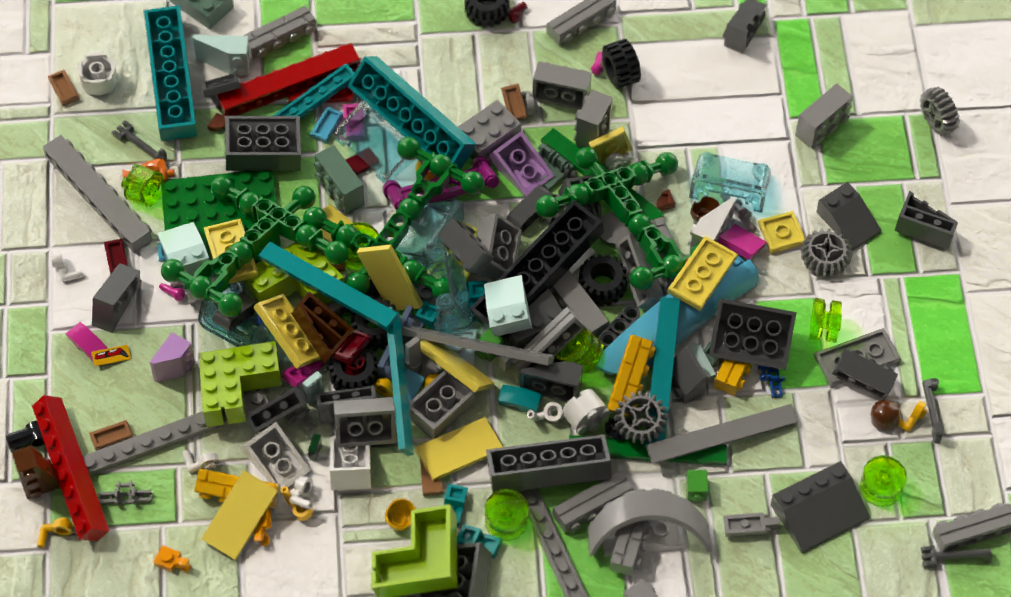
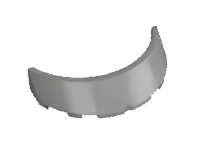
[588,489,711,556]

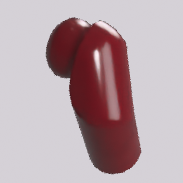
[508,1,528,24]

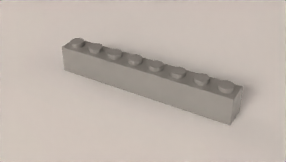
[43,135,152,253]

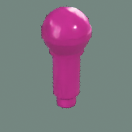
[591,51,603,75]
[159,283,185,301]

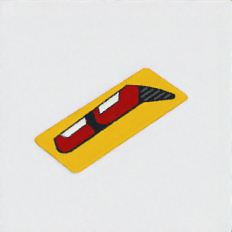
[91,345,131,366]

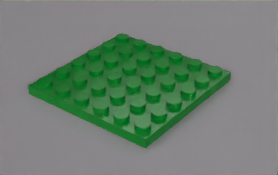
[161,170,281,276]

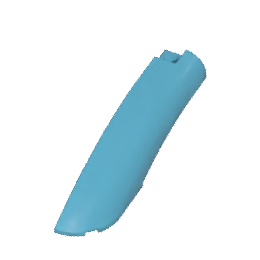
[592,255,759,375]

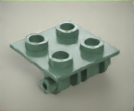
[538,143,574,189]

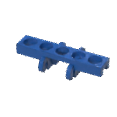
[758,365,785,398]

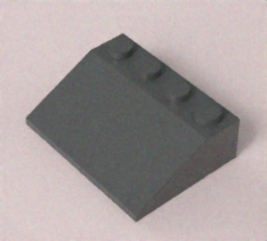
[225,116,301,171]
[709,298,797,370]
[770,461,870,553]
[420,542,491,597]

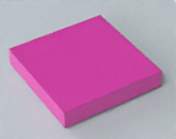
[717,224,767,259]

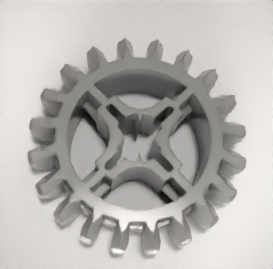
[919,86,960,135]
[801,228,852,277]
[614,391,668,444]

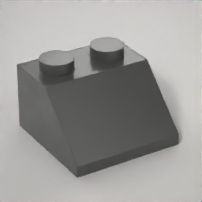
[671,346,708,404]

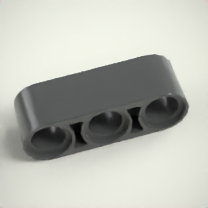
[506,184,556,232]
[213,292,259,331]
[599,305,640,353]

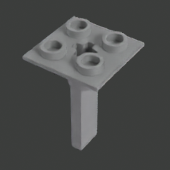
[405,336,441,387]

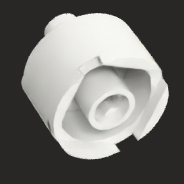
[78,53,118,95]
[563,389,610,434]

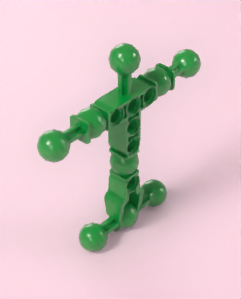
[303,137,485,302]
[535,147,699,290]
[161,176,349,317]

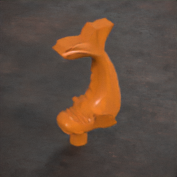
[122,159,176,191]

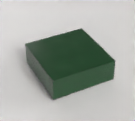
[308,434,322,461]

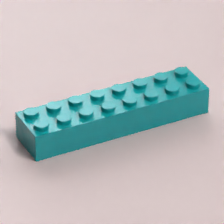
[144,5,198,141]
[347,56,477,170]

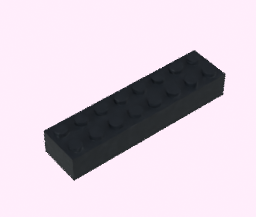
[470,200,605,338]

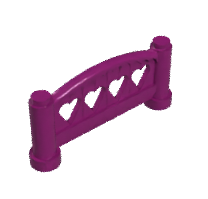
[382,156,499,210]

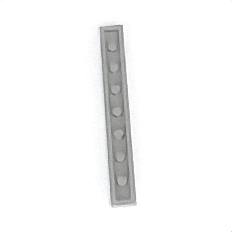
[402,325,554,365]
[646,404,798,465]
[516,488,588,597]

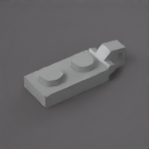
[723,512,780,537]

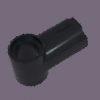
[5,420,45,452]

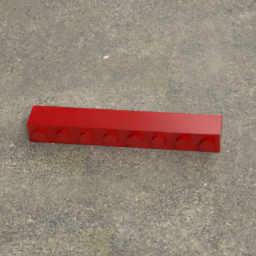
[216,43,360,116]
[32,395,110,541]

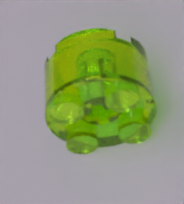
[121,164,164,207]

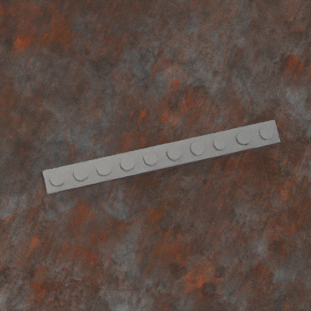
[83,389,269,476]

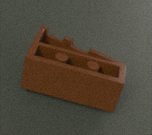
[291,292,354,364]
[11,446,60,499]

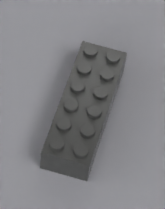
[486,434,612,494]

